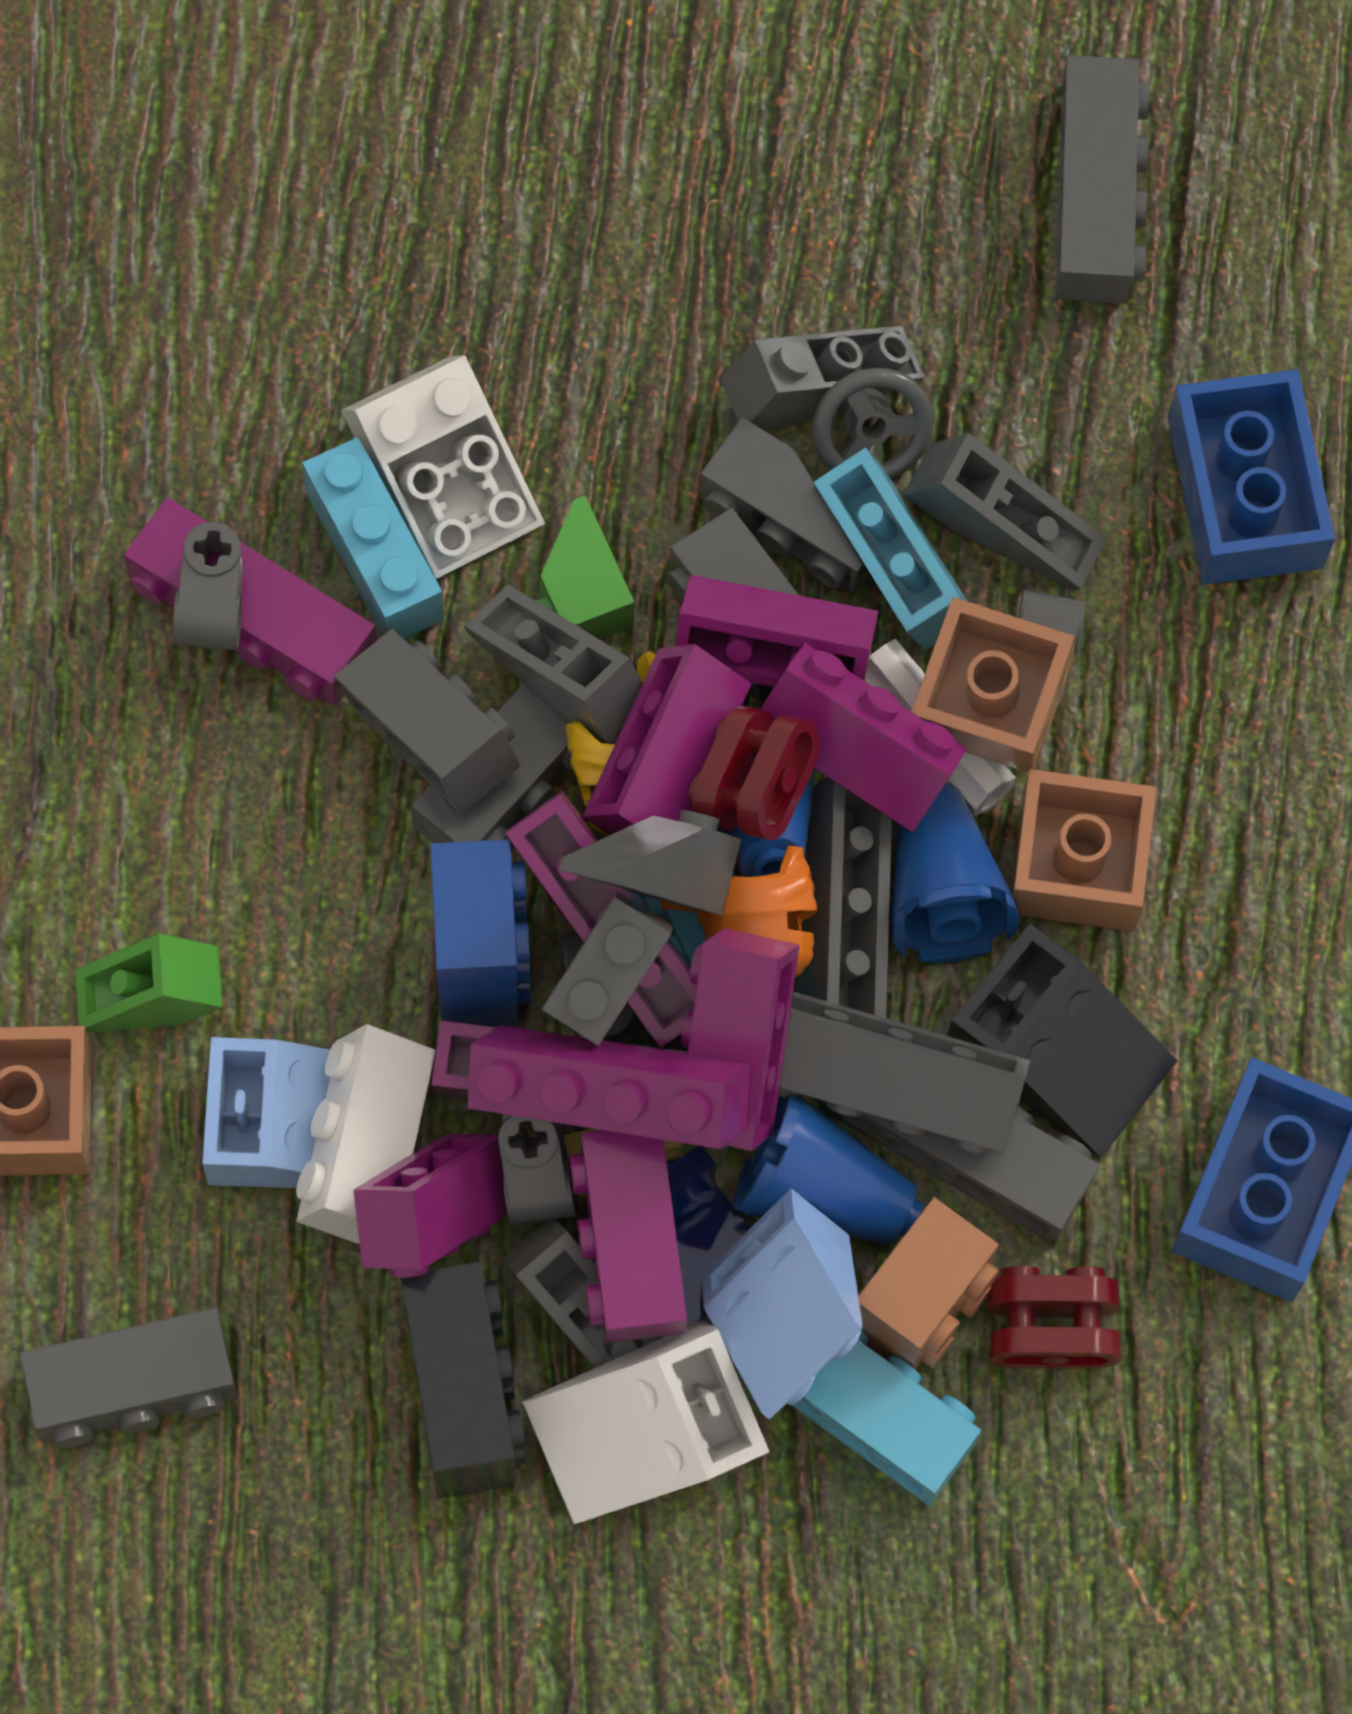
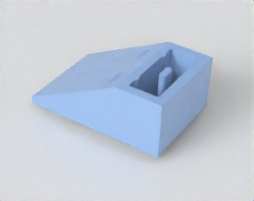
[202,1037,330,1188]
[701,1189,863,1420]

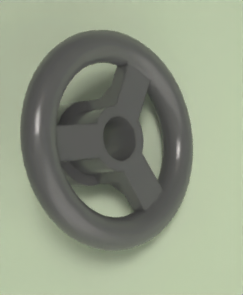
[812,368,933,479]

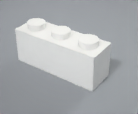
[296,1024,436,1244]

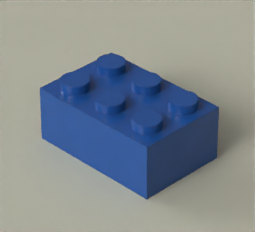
[1167,369,1335,585]
[430,839,531,1026]
[1171,1057,1352,1303]

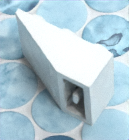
[341,355,545,579]
[521,1320,769,1524]

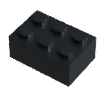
[401,1262,527,1500]

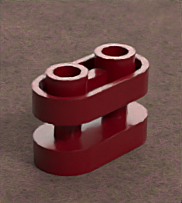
[689,706,820,840]
[988,1266,1122,1369]

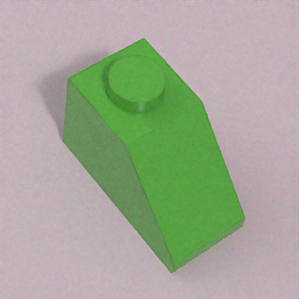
[535,495,635,639]
[75,933,222,1033]

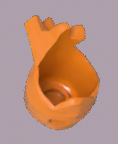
[661,846,817,977]

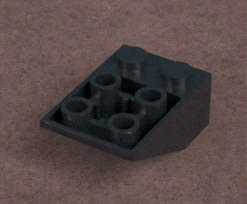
[947,924,1178,1160]

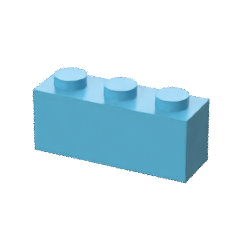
[302,437,444,639]
[814,447,968,651]
[792,1331,982,1507]

